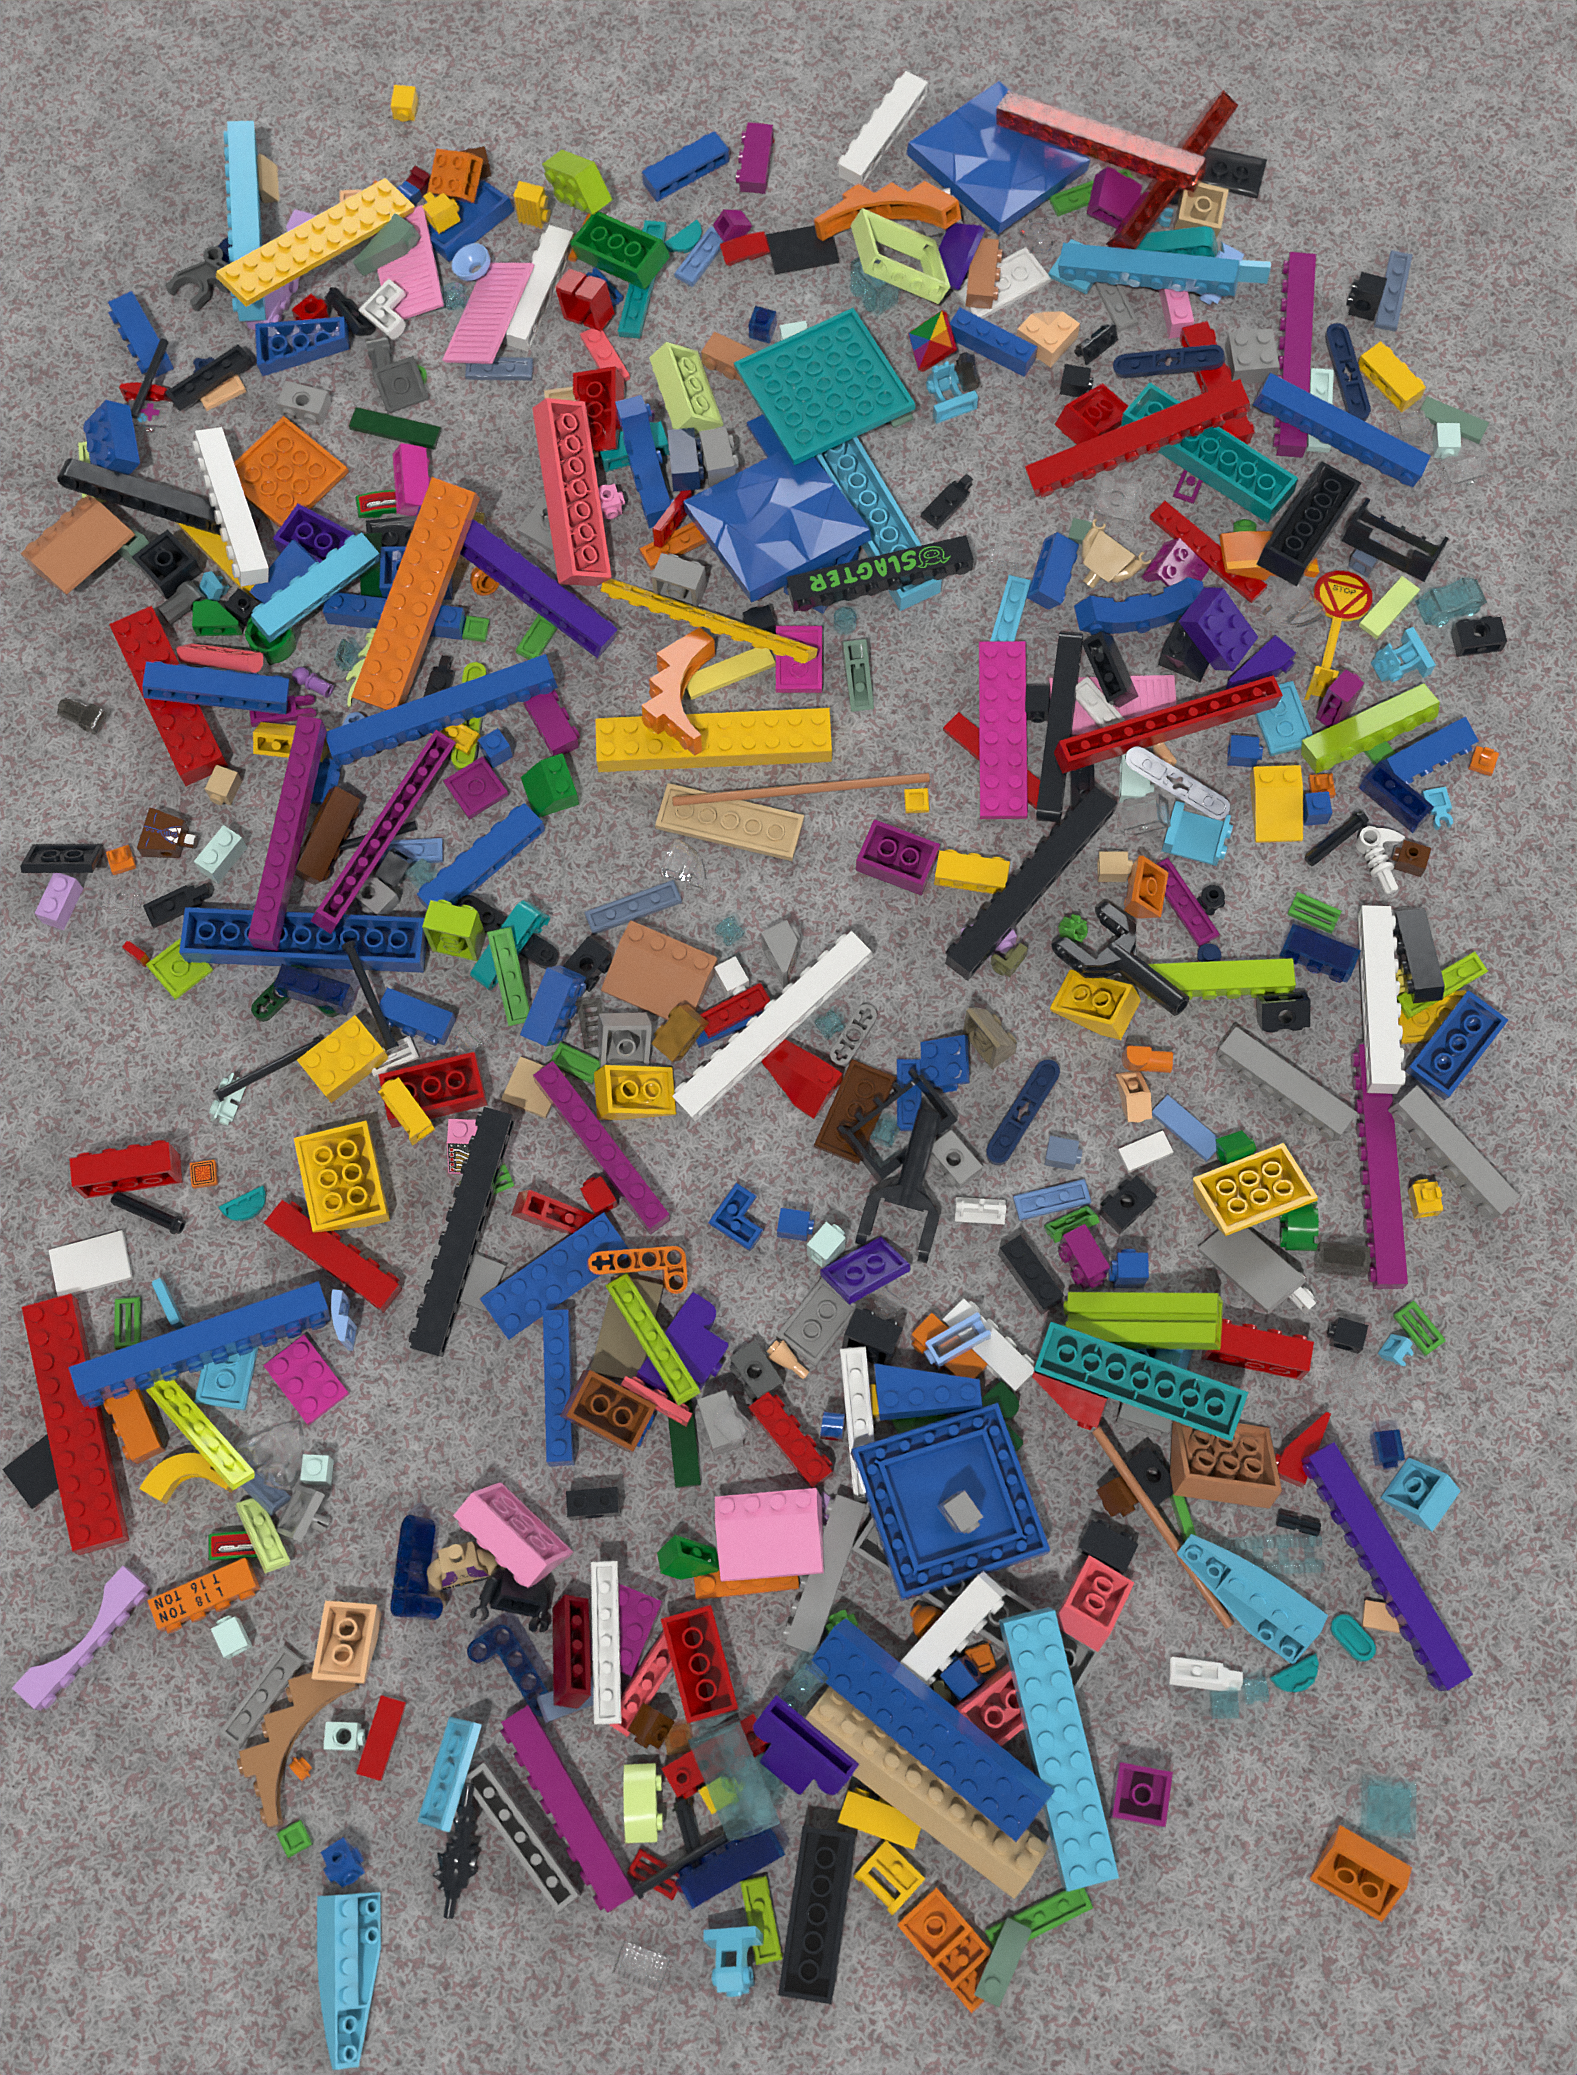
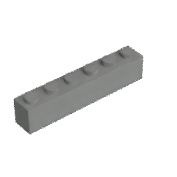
[1216,1027,1357,1141]
[1388,1085,1520,1220]
[782,1495,866,1656]
[465,1762,581,1913]

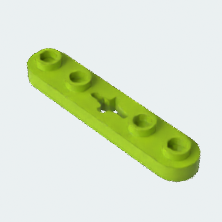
[451,662,487,771]

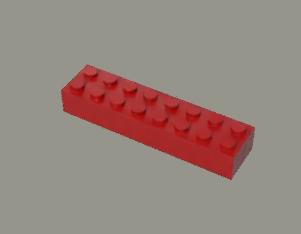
[109,605,228,786]

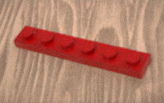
[1149,501,1268,603]

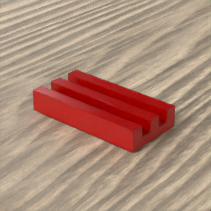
[627,1849,686,1901]

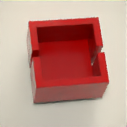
[555,269,614,332]

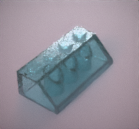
[688,1718,780,1841]

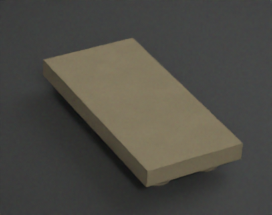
[591,1275,664,1380]

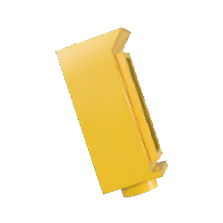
[378,1077,435,1146]

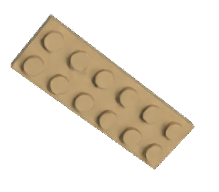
[655,783,804,861]

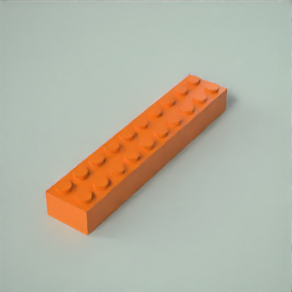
[351,477,480,711]

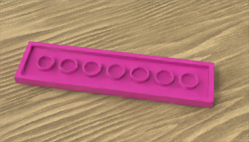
[979,641,1027,819]

